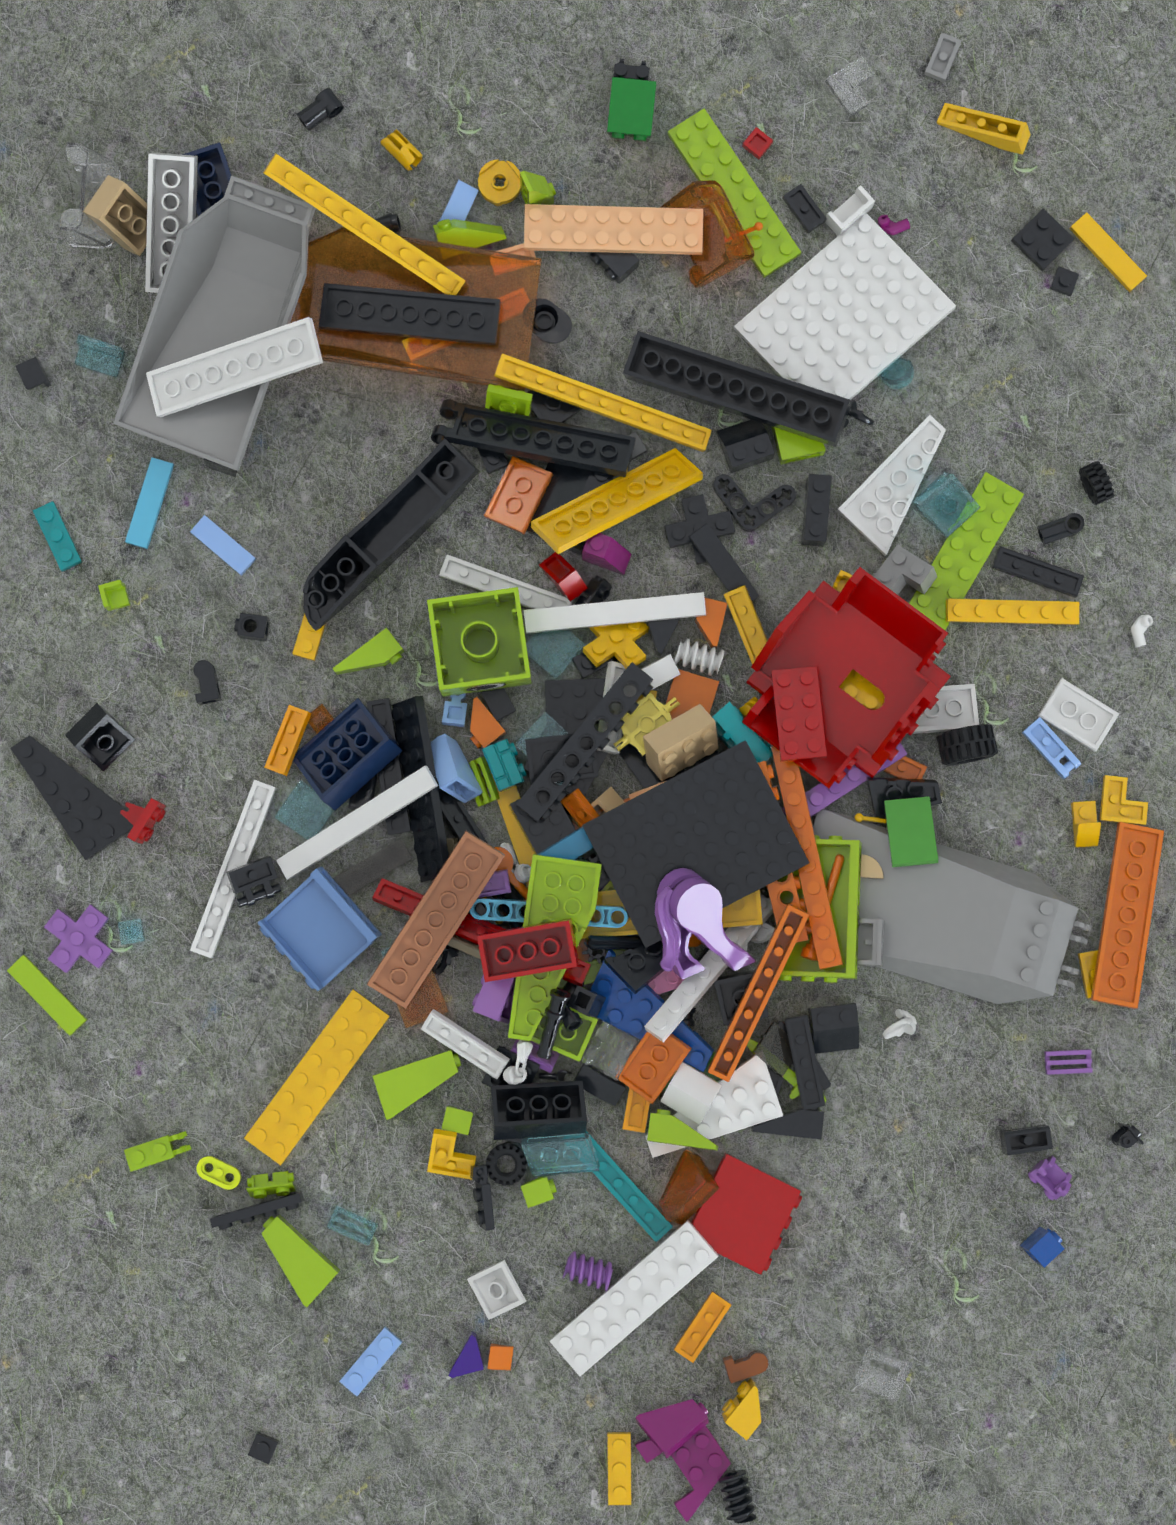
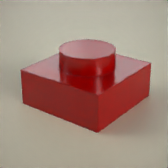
[742,127,774,160]

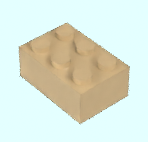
[83,175,147,256]
[643,704,719,781]

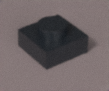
[1050,266,1079,296]
[248,1432,279,1464]

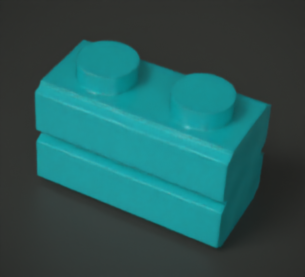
[482,739,527,792]

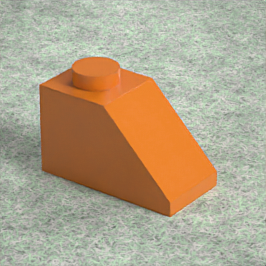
[695,597,727,648]
[470,697,506,749]

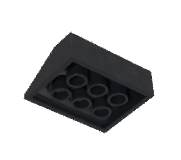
[526,462,615,555]

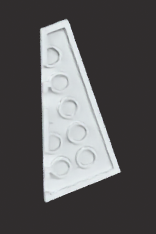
[645,1050,783,1158]

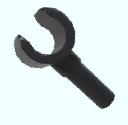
[539,1070,572,1082]

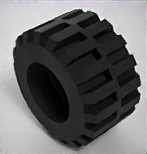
[936,724,998,766]

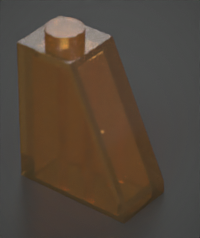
[659,1150,719,1225]

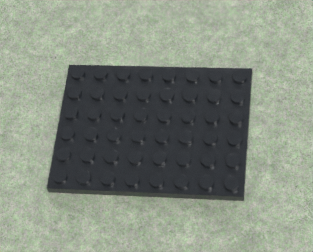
[582,740,809,948]

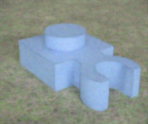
[442,693,468,727]

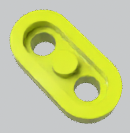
[196,1156,241,1190]

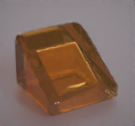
[308,704,334,734]

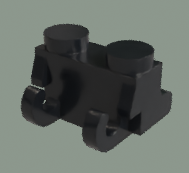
[613,58,650,81]

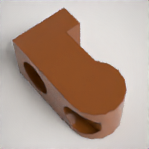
[722,1350,769,1384]

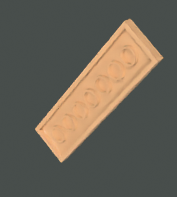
[524,204,703,255]

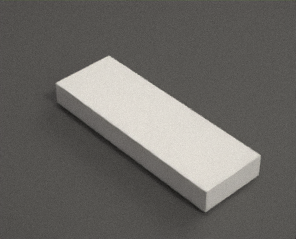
[611,654,680,697]

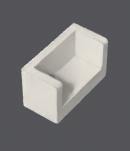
[825,185,875,236]

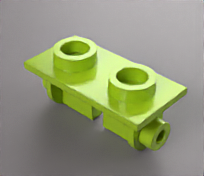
[247,1171,296,1199]

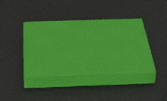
[884,797,938,867]

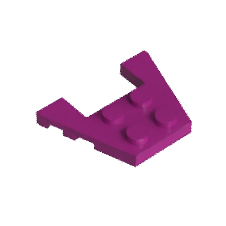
[635,1426,731,1522]

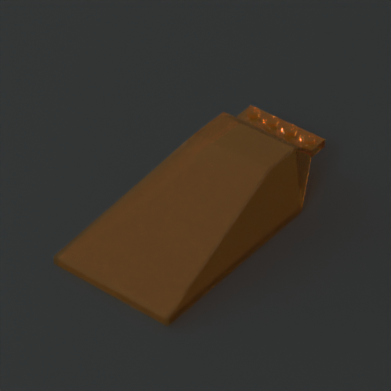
[290,227,541,391]

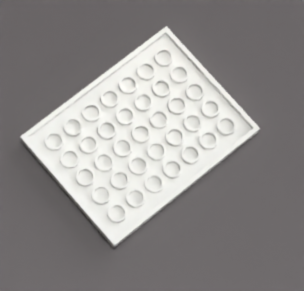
[734,213,956,400]

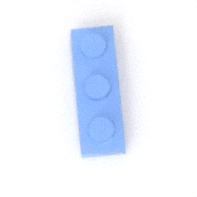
[339,1326,403,1396]

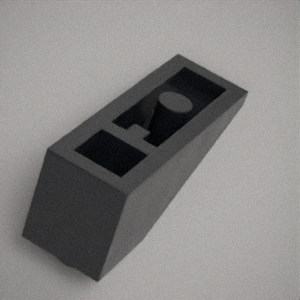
[751,1107,824,1140]

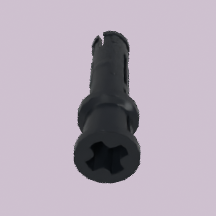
[536,989,571,1059]

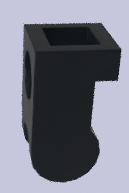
[194,660,222,705]

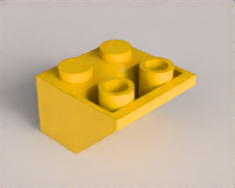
[722,1378,761,1440]

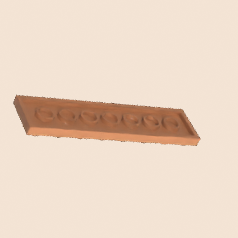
[367,830,505,1009]

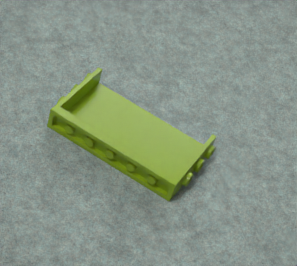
[776,835,862,983]

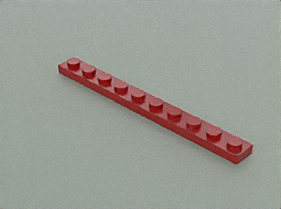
[372,878,591,986]

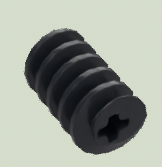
[718,1470,756,1523]

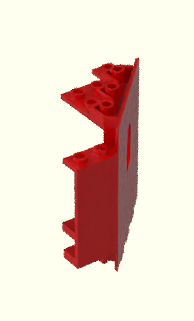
[742,567,951,788]

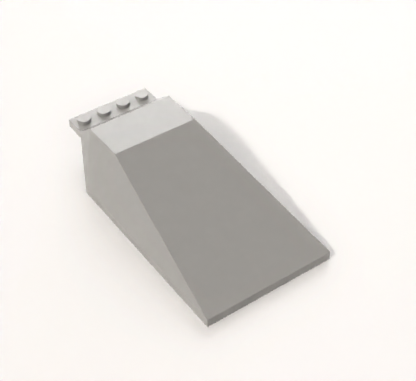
[113,175,316,471]

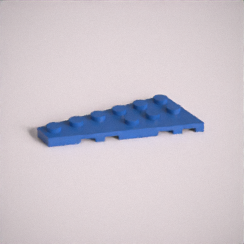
[591,949,714,1072]

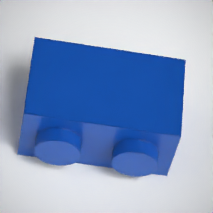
[1020,1227,1065,1268]

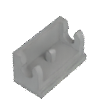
[857,919,884,967]

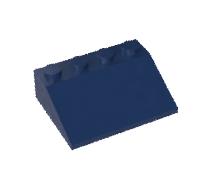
[293,698,403,811]

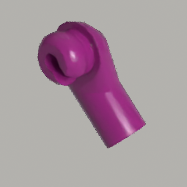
[877,215,910,235]

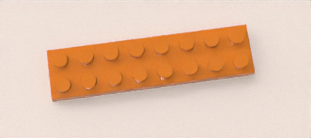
[1091,822,1164,1009]

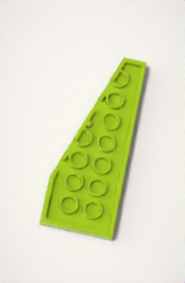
[508,854,602,1041]

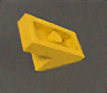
[1071,801,1101,848]

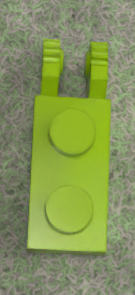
[124,1131,192,1172]

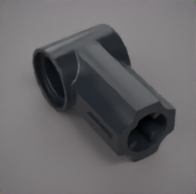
[297,88,344,131]
[1037,513,1085,545]

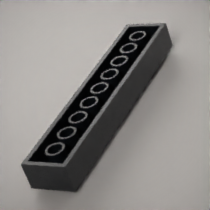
[623,331,851,447]

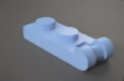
[1022,717,1081,779]

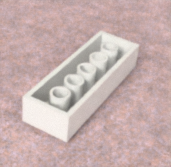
[145,152,198,293]

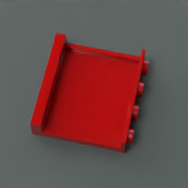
[691,1152,802,1275]

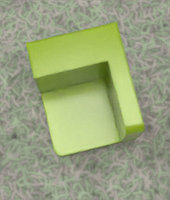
[98,580,130,611]
[441,1105,473,1135]

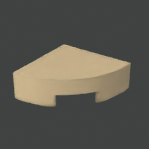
[860,854,884,879]

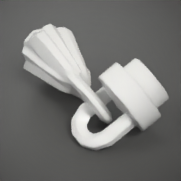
[500,842,531,883]
[503,1040,533,1085]

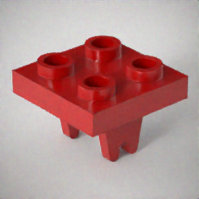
[120,798,166,844]

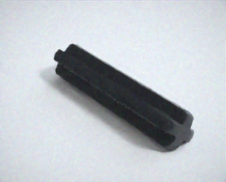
[587,935,644,950]

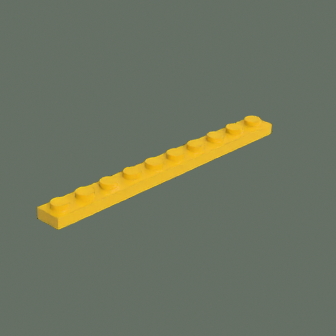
[263,153,466,295]
[494,353,712,452]

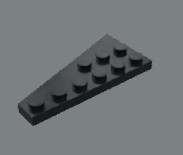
[11,735,133,860]

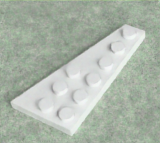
[837,415,946,556]

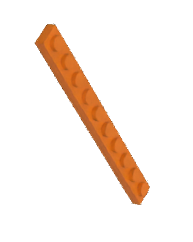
[771,746,843,970]

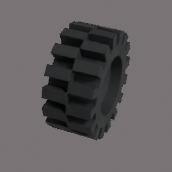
[1079,461,1114,505]
[485,1143,527,1186]

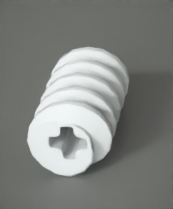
[674,638,724,676]

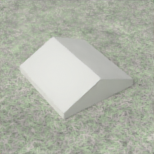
[660,1062,722,1125]
[467,1260,526,1320]

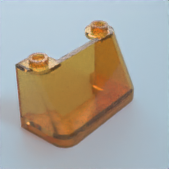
[660,180,754,288]

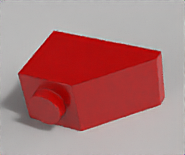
[539,552,588,602]

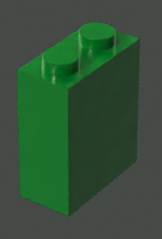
[607,77,657,141]

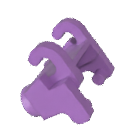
[1028,1155,1072,1200]

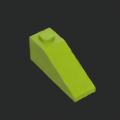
[520,171,556,205]
[433,219,507,258]
[332,628,404,675]
[647,1109,718,1151]

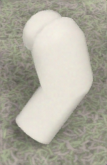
[1131,615,1153,648]

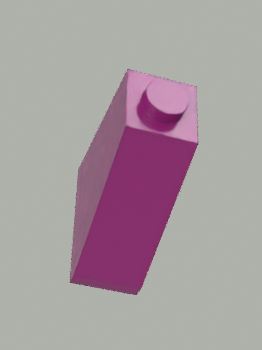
[582,533,632,575]
[635,1399,709,1459]

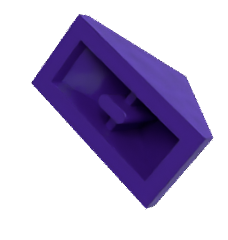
[448,1331,485,1378]

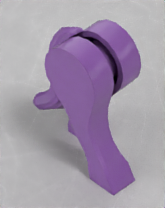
[655,868,756,980]

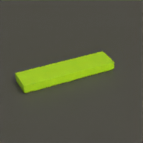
[7,955,88,1036]

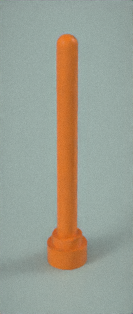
[800,854,844,962]

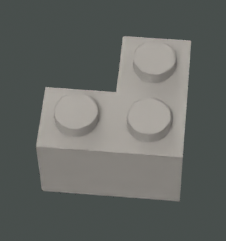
[873,545,937,595]

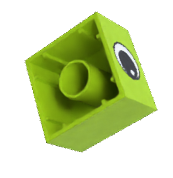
[427,587,532,697]

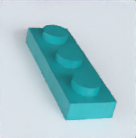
[32,501,83,572]

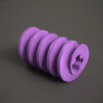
[562,1251,613,1291]

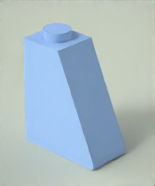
[431,733,483,803]

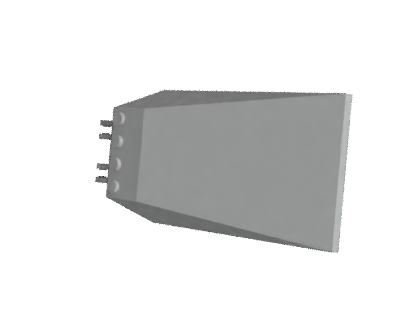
[813,809,1092,1004]

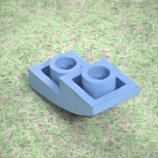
[439,179,478,221]

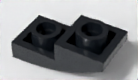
[573,1062,626,1106]

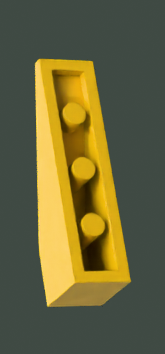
[937,103,1031,155]

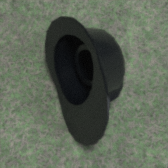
[523,298,572,343]

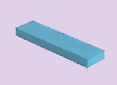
[125,457,174,549]

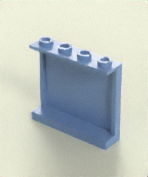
[258,867,382,991]

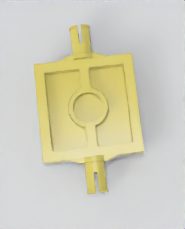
[613,692,680,756]

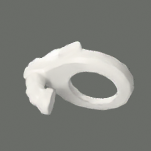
[883,1009,917,1039]

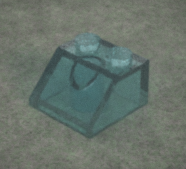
[912,471,980,538]

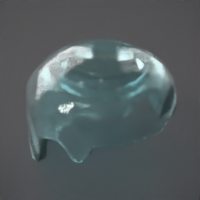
[881,358,914,389]

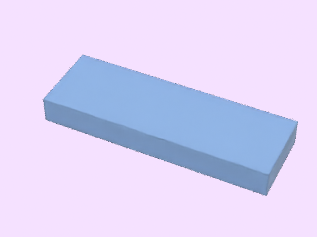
[190,515,256,576]

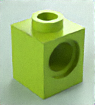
[521,1175,557,1208]

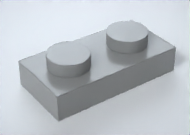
[924,32,962,83]

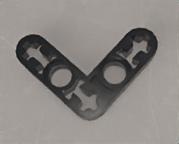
[713,474,796,532]

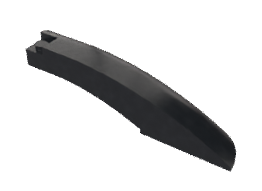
[303,438,480,631]

